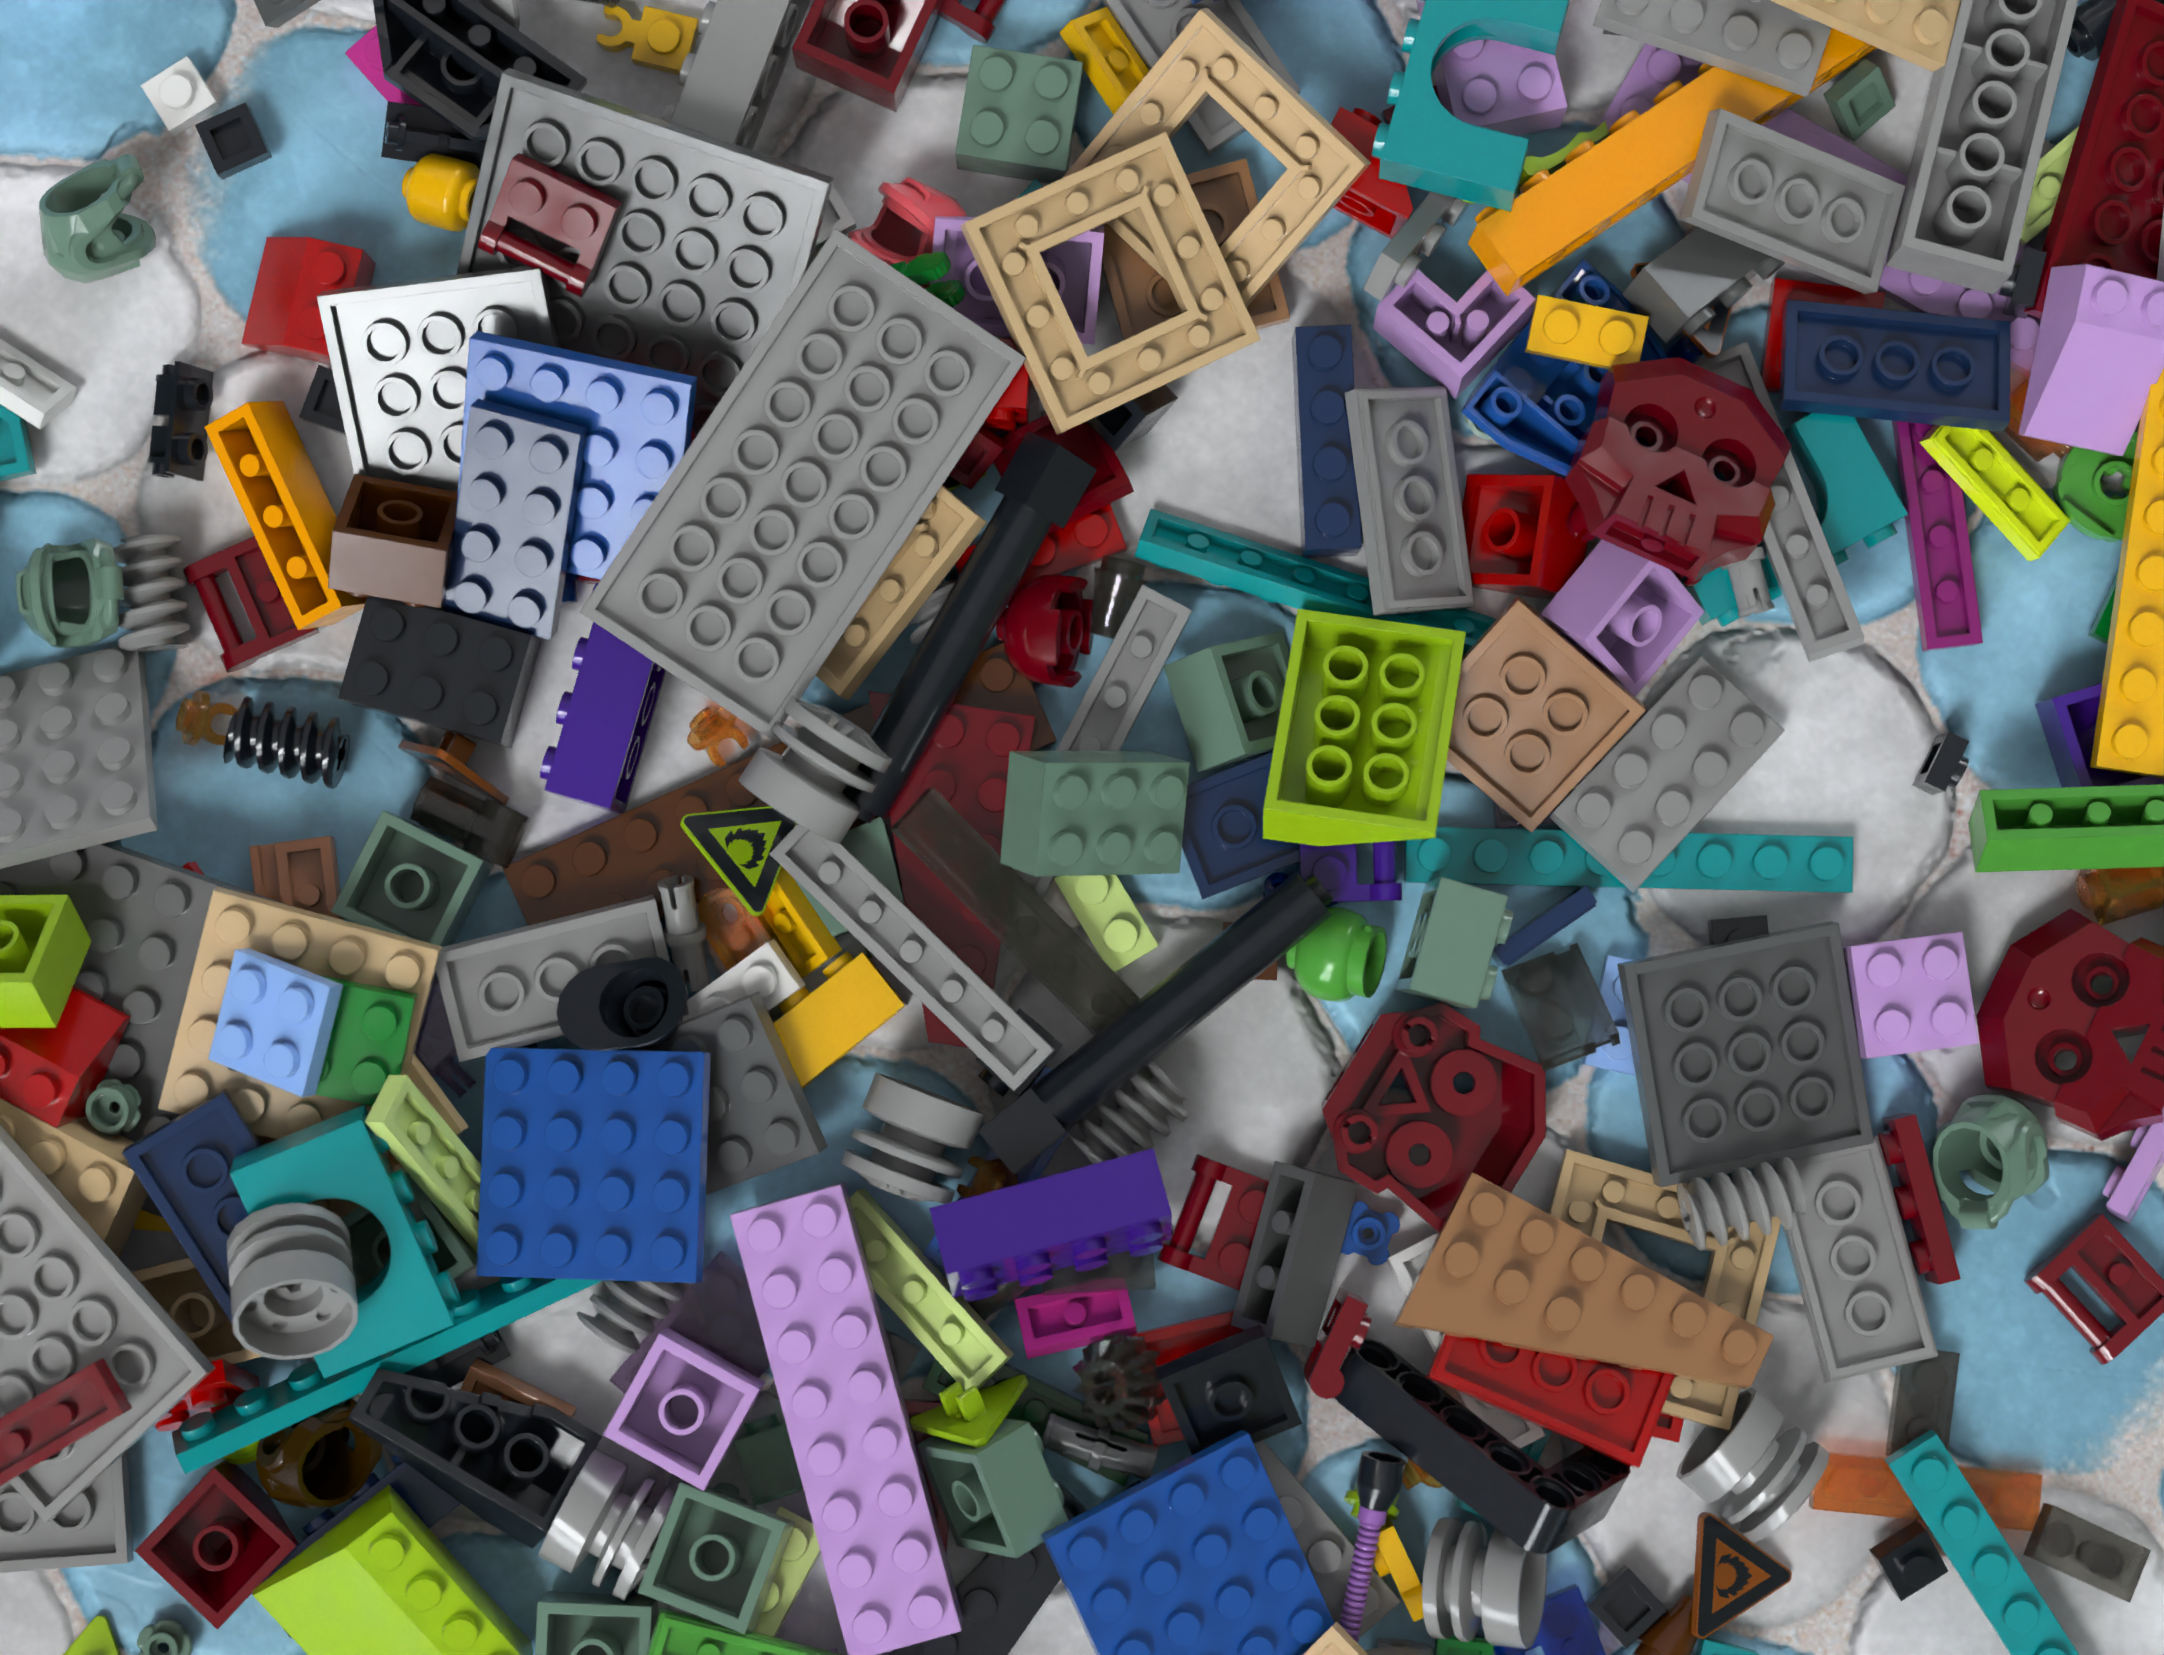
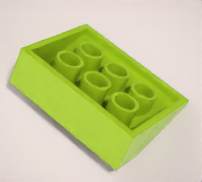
[1263,609,1466,846]
[252,1485,533,1655]

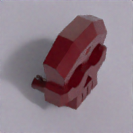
[1565,357,1792,587]
[1976,908,2164,1141]
[1321,1002,1546,1233]

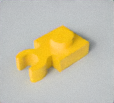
[596,5,699,75]
[1374,1519,1423,1622]

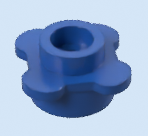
[1341,1201,1400,1265]

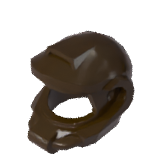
[256,1399,383,1508]

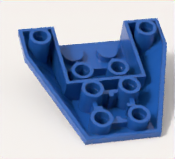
[1461,259,1668,476]

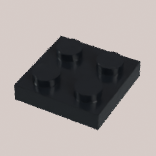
[1155,1324,1302,1455]

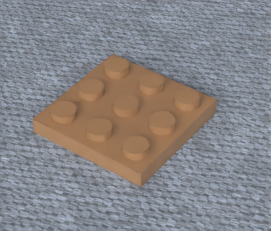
[1102,158,1290,340]
[1447,596,1646,833]

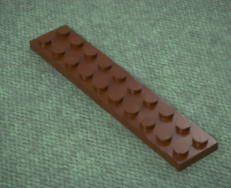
[502,643,1057,926]

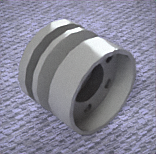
[738,696,892,844]
[841,1073,985,1204]
[226,1203,358,1360]
[1676,1387,1830,1543]
[539,1448,676,1601]
[1422,1517,1547,1649]

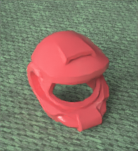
[848,177,967,289]

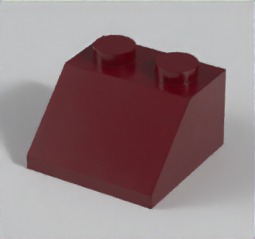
[135,1460,299,1630]

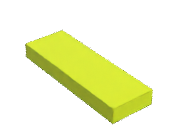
[1919,425,2071,562]

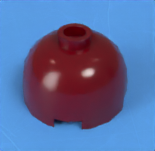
[996,575,1095,688]

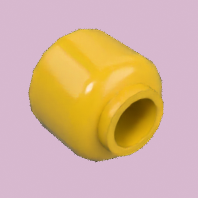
[402,153,480,232]

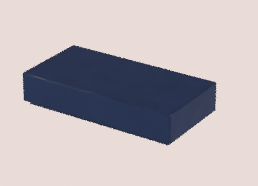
[1492,886,1597,967]

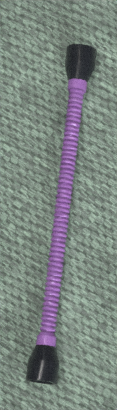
[1339,1451,1406,1642]

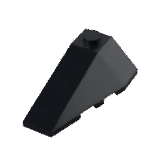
[347,1368,602,1549]

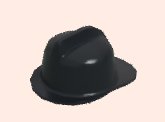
[556,957,689,1051]

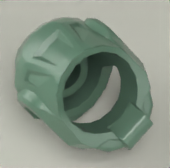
[39,154,156,283]
[16,538,124,648]
[1933,1093,2050,1229]

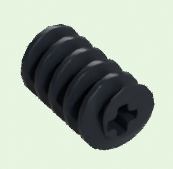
[223,696,350,789]

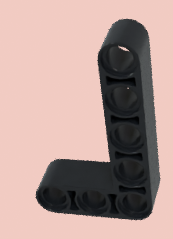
[1334,1338,1631,1555]

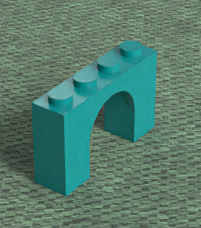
[1371,0,1570,212]
[1680,413,1908,627]
[229,1104,461,1379]

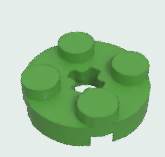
[2053,431,2138,542]

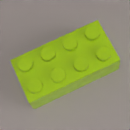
[0,895,92,1028]

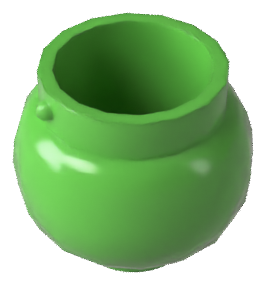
[1286,907,1387,1002]

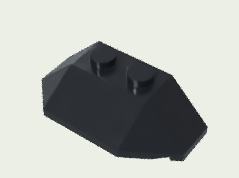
[373,0,587,142]

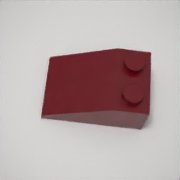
[792,0,943,112]

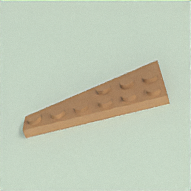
[1393,1172,1774,1389]

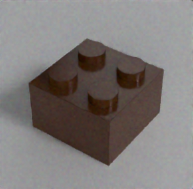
[328,474,458,608]

